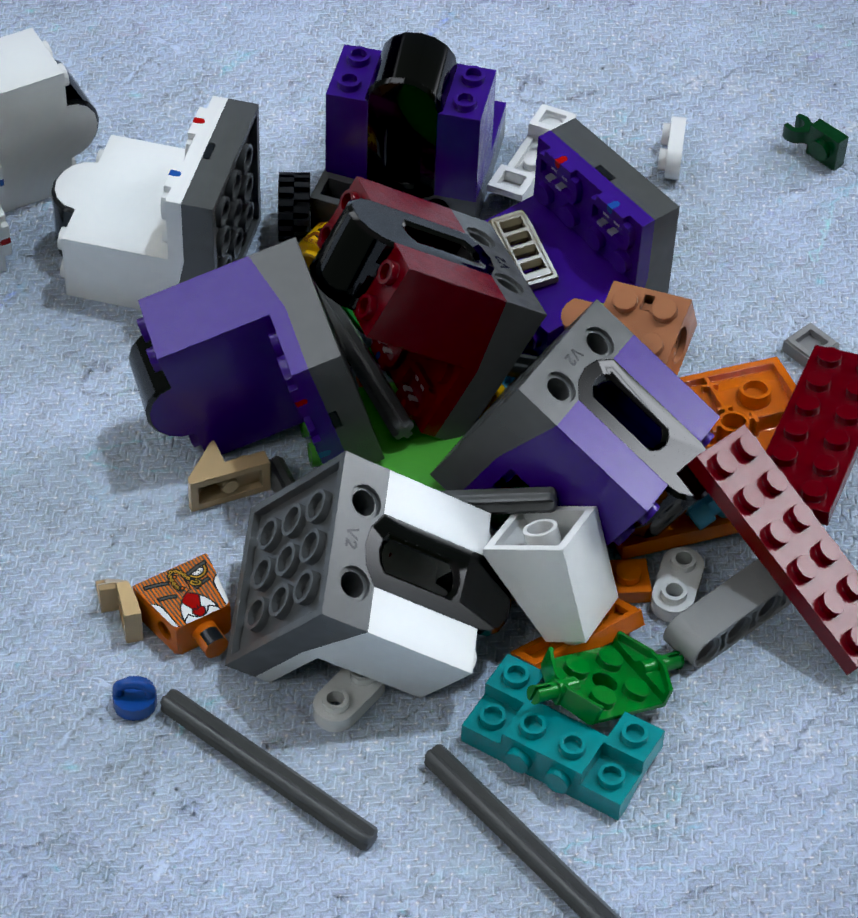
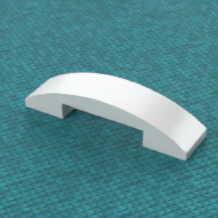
[487,104,577,202]

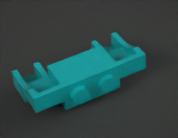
[461,654,665,821]

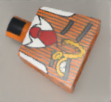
[133,553,231,658]

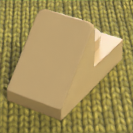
[188,440,271,512]

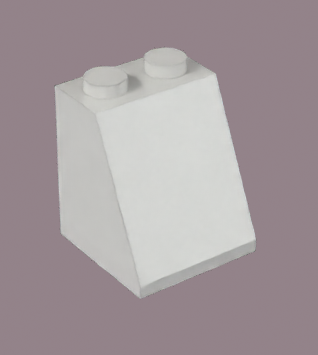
[483,506,618,645]

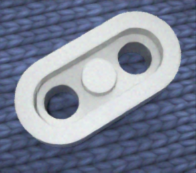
[657,116,686,180]
[651,547,704,623]
[313,668,385,732]

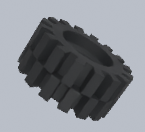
[278,172,310,242]

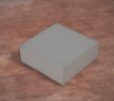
[782,322,840,367]

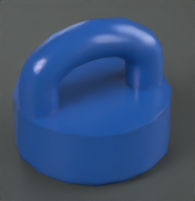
[112,676,157,721]

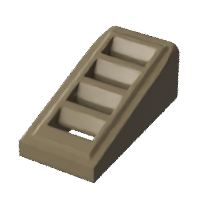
[488,210,559,290]

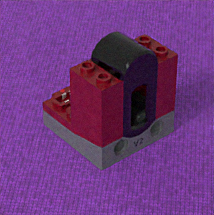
[309,176,547,440]

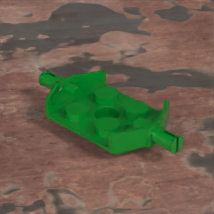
[527,631,684,725]

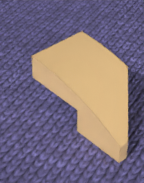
[95,579,143,643]

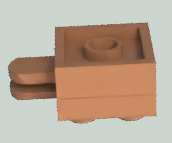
[561,281,697,375]

